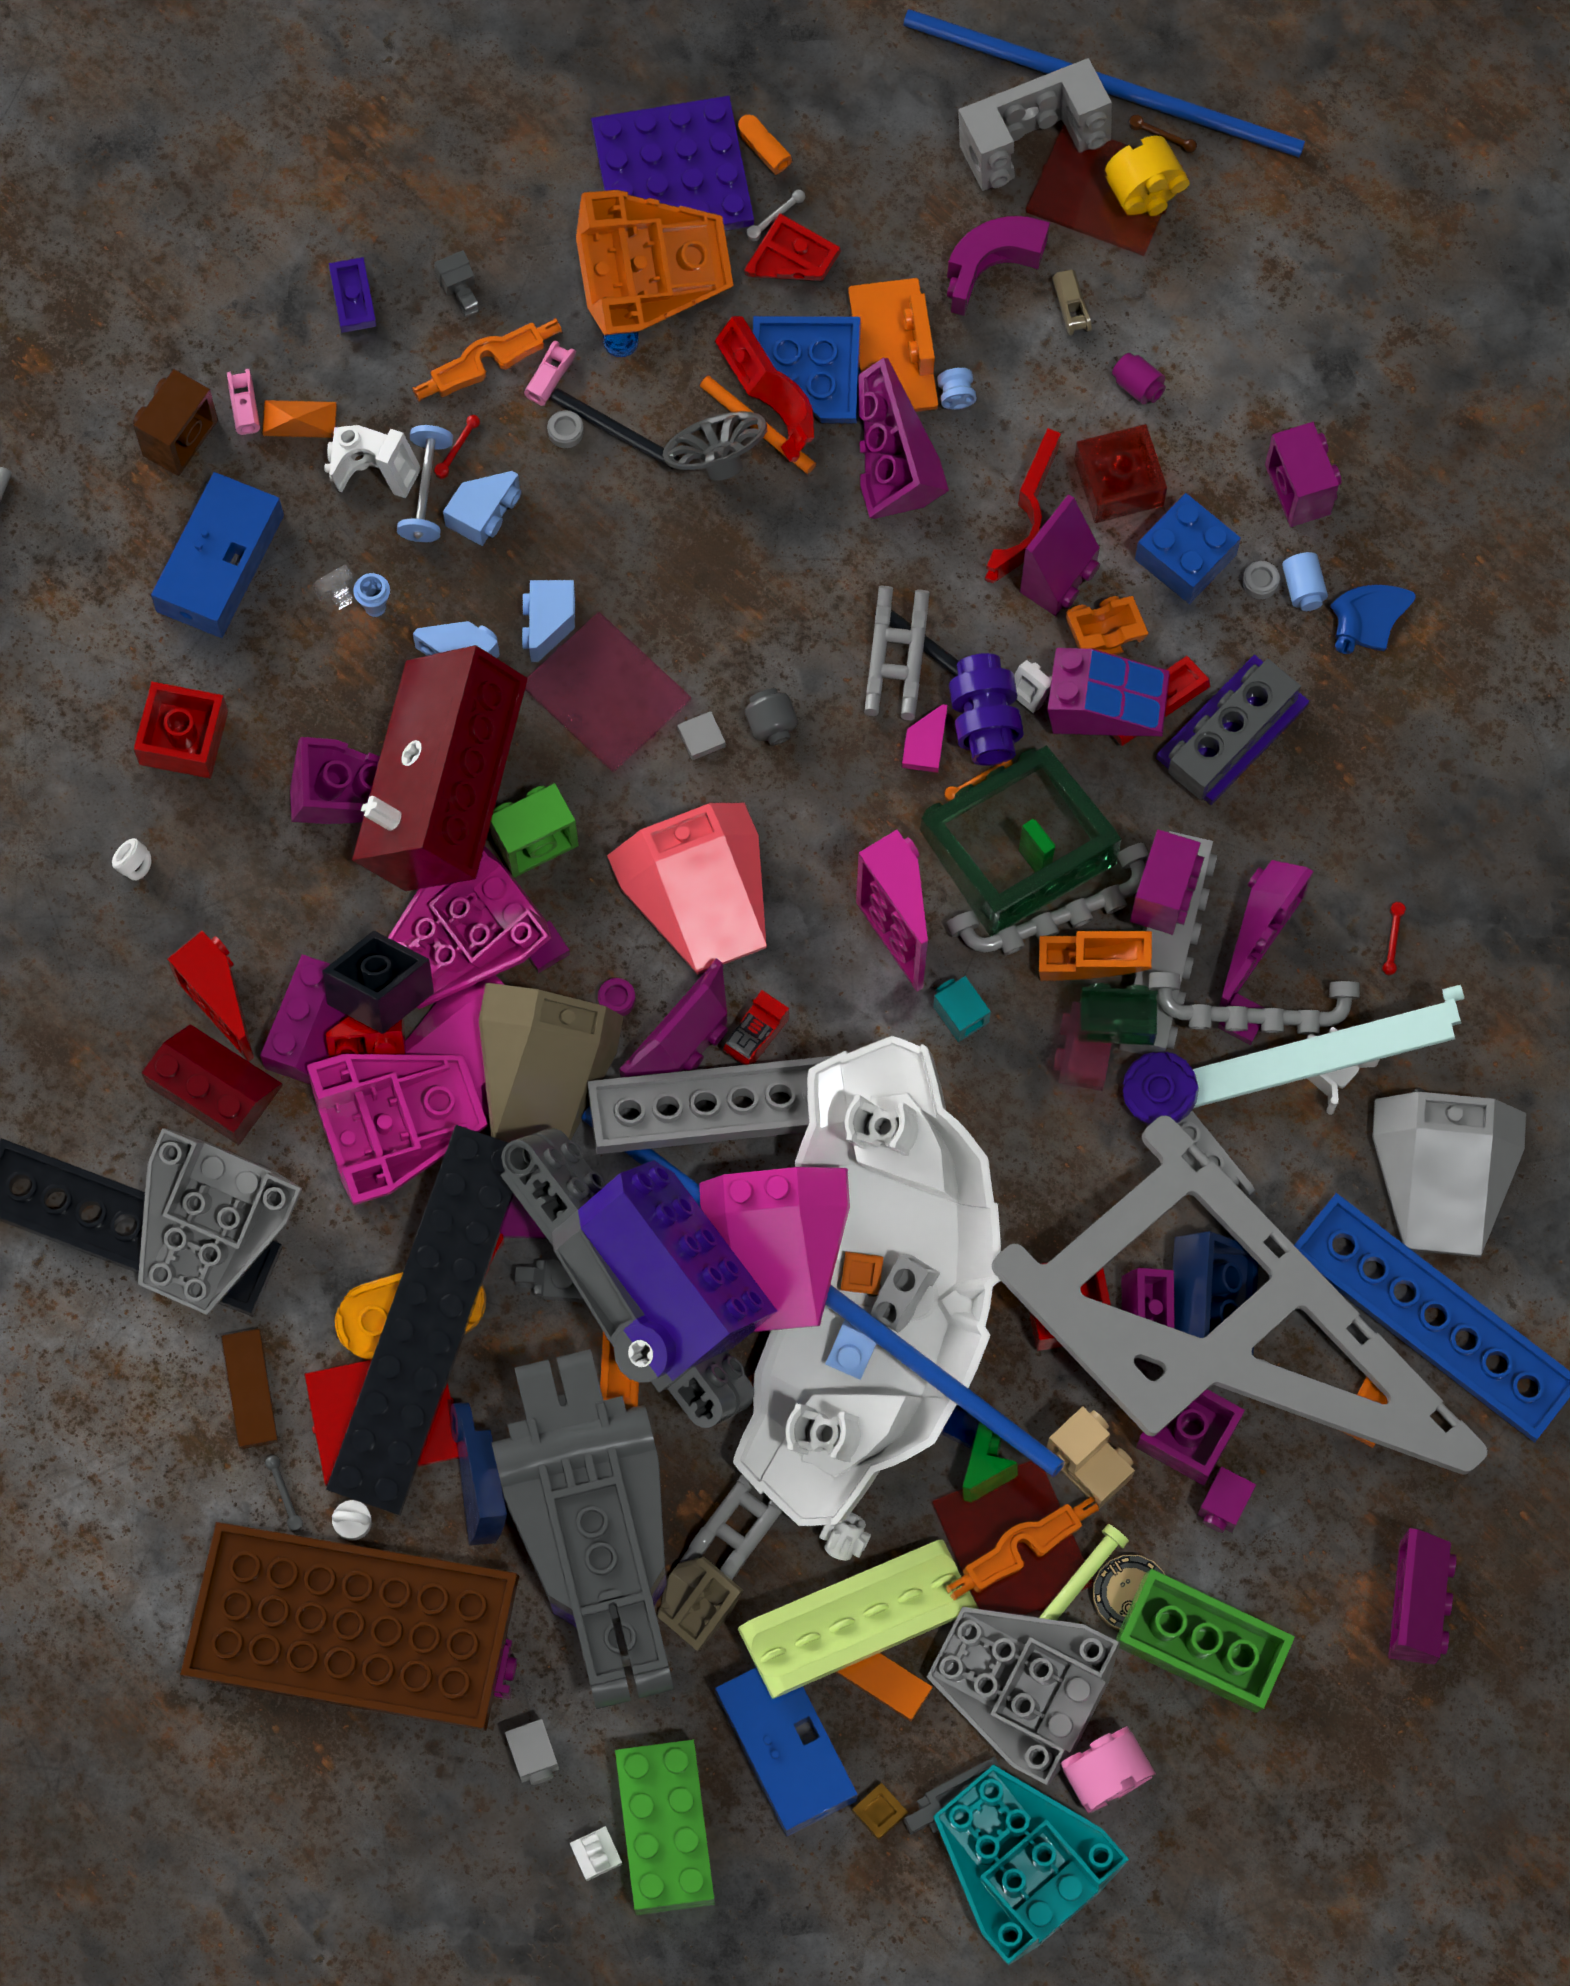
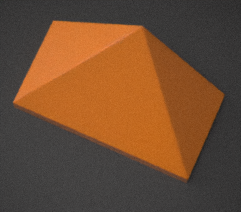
[263,400,337,438]

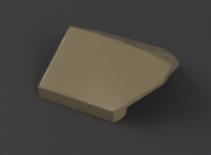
[658,1556,743,1651]

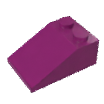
[1020,494,1100,616]

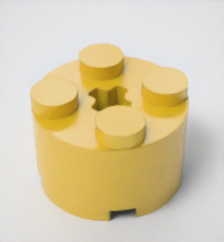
[1105,136,1190,216]

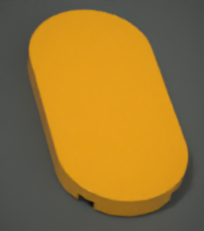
[335,1272,486,1360]

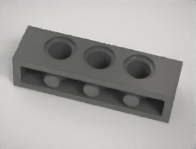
[1168,658,1301,800]

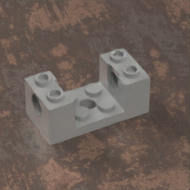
[958,58,1112,191]

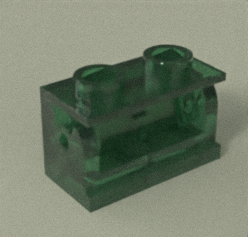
[1078,983,1158,1045]

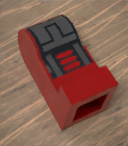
[723,990,789,1065]

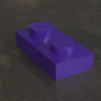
[328,257,377,333]

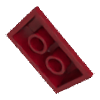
[141,1024,283,1145]

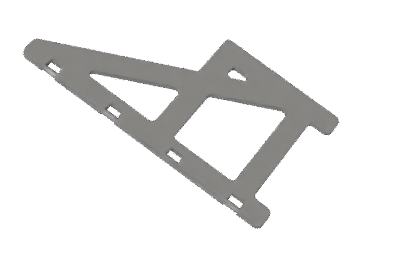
[992,1116,1487,1475]

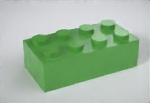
[1115,1569,1295,1713]
[615,1739,715,1915]

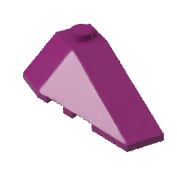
[858,357,949,519]
[290,737,380,824]

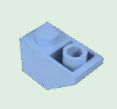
[443,471,521,546]
[522,580,575,662]

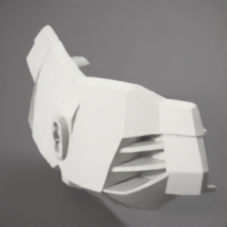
[733,1036,1001,1526]

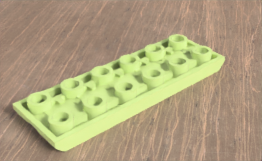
[738,1540,978,1699]

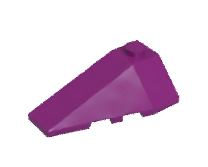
[1219,860,1314,1007]

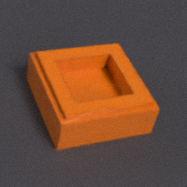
[841,1252,884,1295]

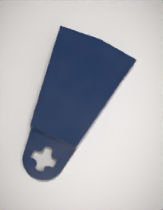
[450,1402,507,1546]

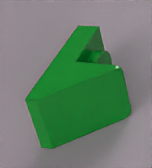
[963,1422,1018,1502]

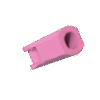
[524,340,576,406]
[227,369,260,435]

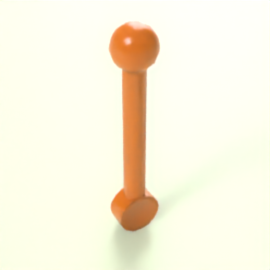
[945,759,1013,803]

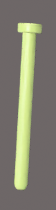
[1039,1524,1129,1620]

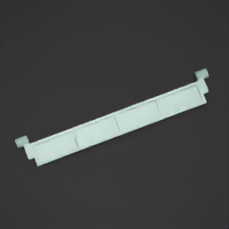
[1192,984,1465,1108]

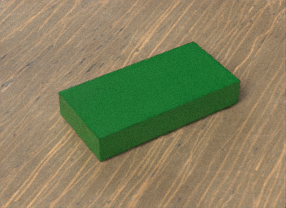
[1019,819,1055,879]

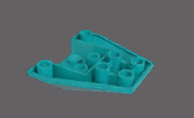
[933,1765,1129,1966]

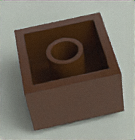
[133,369,218,476]

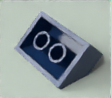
[1173,1231,1258,1355]

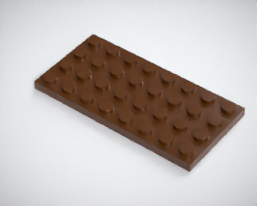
[180,1522,519,1731]

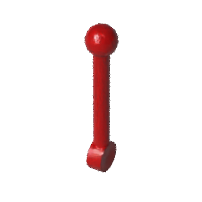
[434,415,480,479]
[1382,902,1406,976]

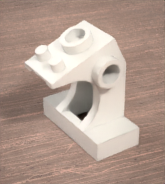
[325,425,422,498]

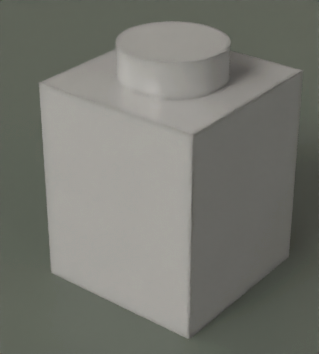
[505,1719,559,1785]

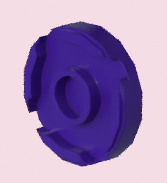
[1123,1052,1199,1125]

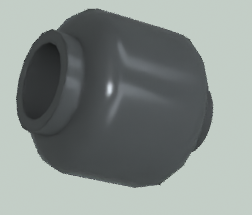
[745,688,798,746]

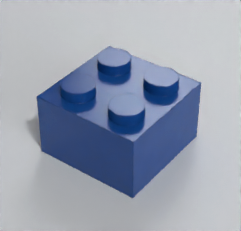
[1135,493,1241,605]

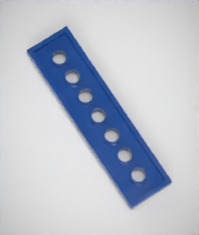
[1294,1193,1570,1443]

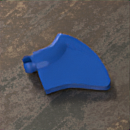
[1330,585,1416,654]

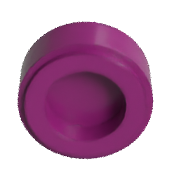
[598,978,636,1016]

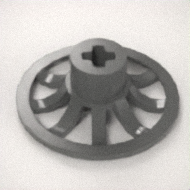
[663,411,767,481]

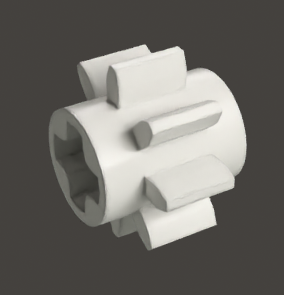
[819,1513,871,1561]

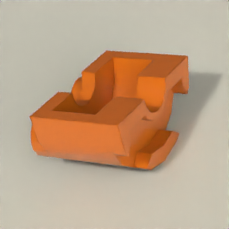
[1066,596,1149,655]

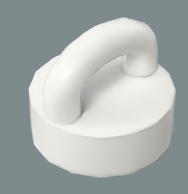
[112,838,151,880]
[332,1500,372,1541]

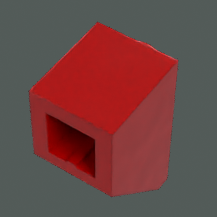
[326,1016,406,1058]

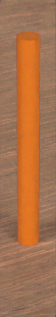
[700,376,816,474]

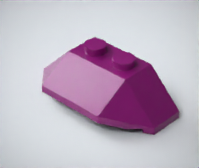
[619,958,728,1078]

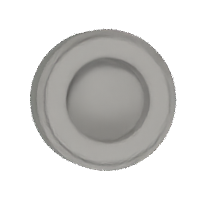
[547,410,584,448]
[1242,561,1280,599]

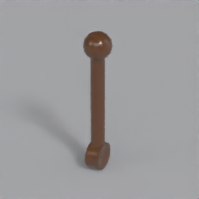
[1129,115,1197,153]

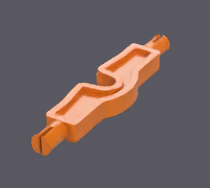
[412,318,562,402]
[946,1497,1099,1600]

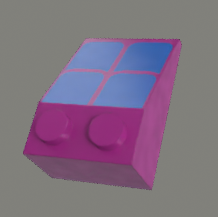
[1048,648,1170,737]

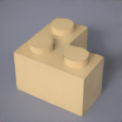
[1047,1406,1135,1509]

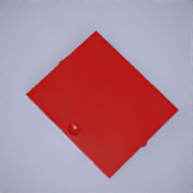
[305,1360,459,1486]

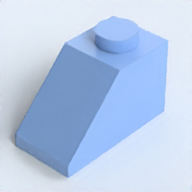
[413,621,500,658]

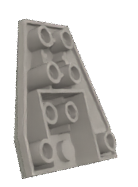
[1372,1092,1526,1257]
[138,1128,302,1315]
[927,1607,1120,1786]

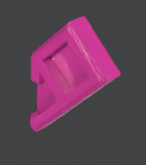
[902,705,947,773]

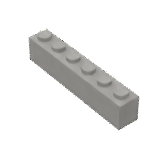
[1119,831,1217,1055]

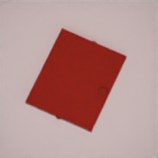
[1026,124,1183,256]
[932,1461,1094,1616]

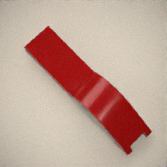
[715,316,814,462]
[985,428,1061,584]

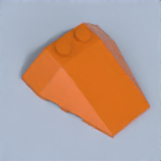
[576,190,734,335]

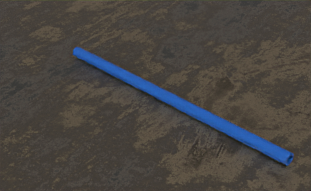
[903,9,1305,158]

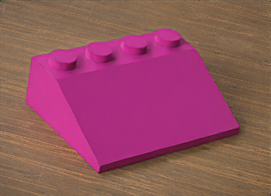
[856,830,928,992]

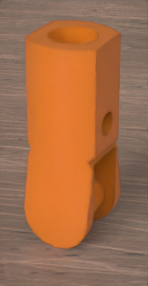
[738,114,792,175]

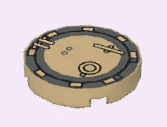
[1092,1555,1165,1631]

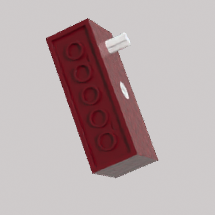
[352,645,528,891]

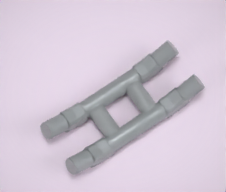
[864,586,930,720]
[680,1474,783,1580]

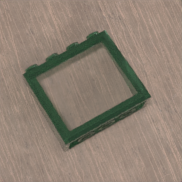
[920,745,1121,937]

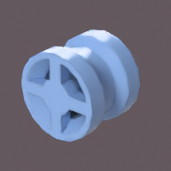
[937,368,977,410]

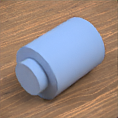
[1282,552,1328,611]

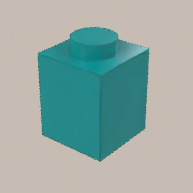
[933,976,991,1043]

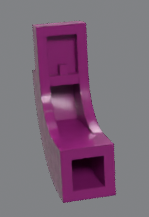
[947,216,1050,316]

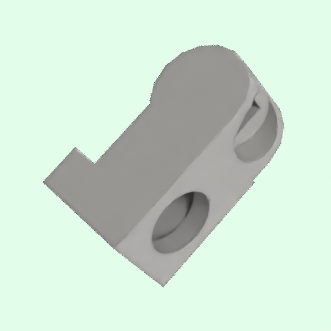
[871,1255,940,1333]

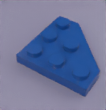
[753,316,861,423]

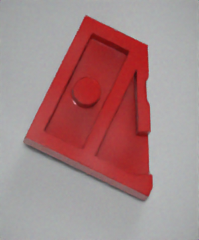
[744,214,841,281]

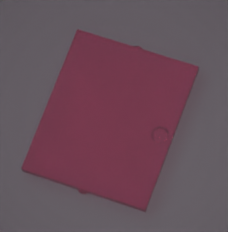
[525,612,692,773]

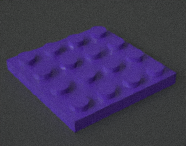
[591,96,754,231]

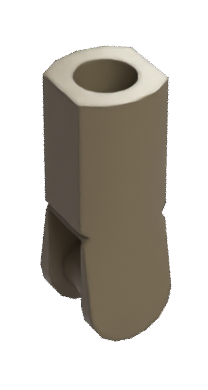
[1052,269,1092,336]

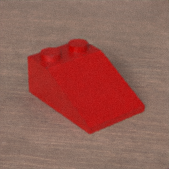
[167,930,254,1062]

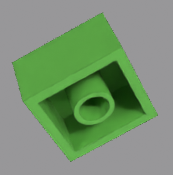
[490,783,579,878]

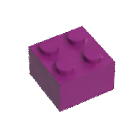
[1265,422,1342,527]
[1130,829,1205,935]
[1136,1389,1245,1486]

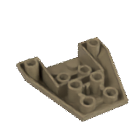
[479,983,624,1143]

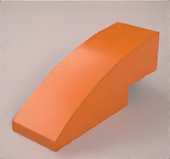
[1039,931,1152,981]

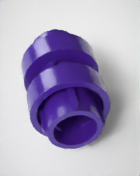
[949,653,1024,766]

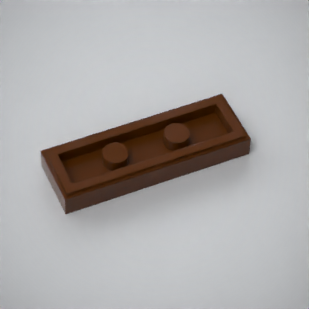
[221,1329,278,1450]

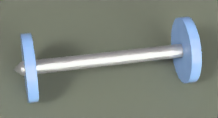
[397,425,453,542]

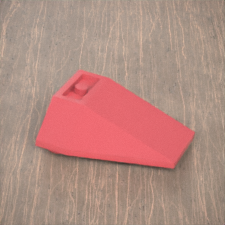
[607,803,767,975]

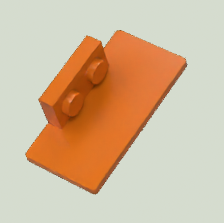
[848,278,938,412]

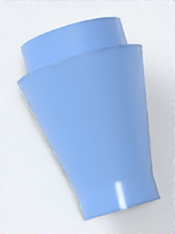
[353,573,390,617]

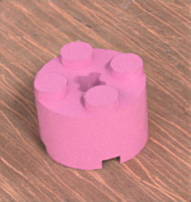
[1060,1726,1156,1814]

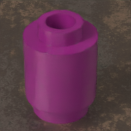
[1112,353,1166,404]

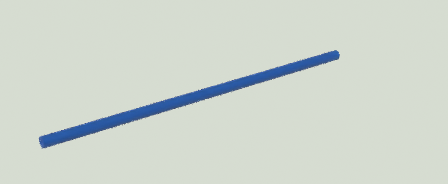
[582,1106,1065,1477]

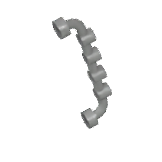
[947,843,1149,955]
[1149,972,1360,1035]

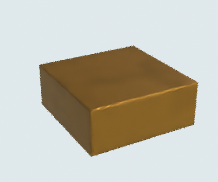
[852,1782,908,1841]

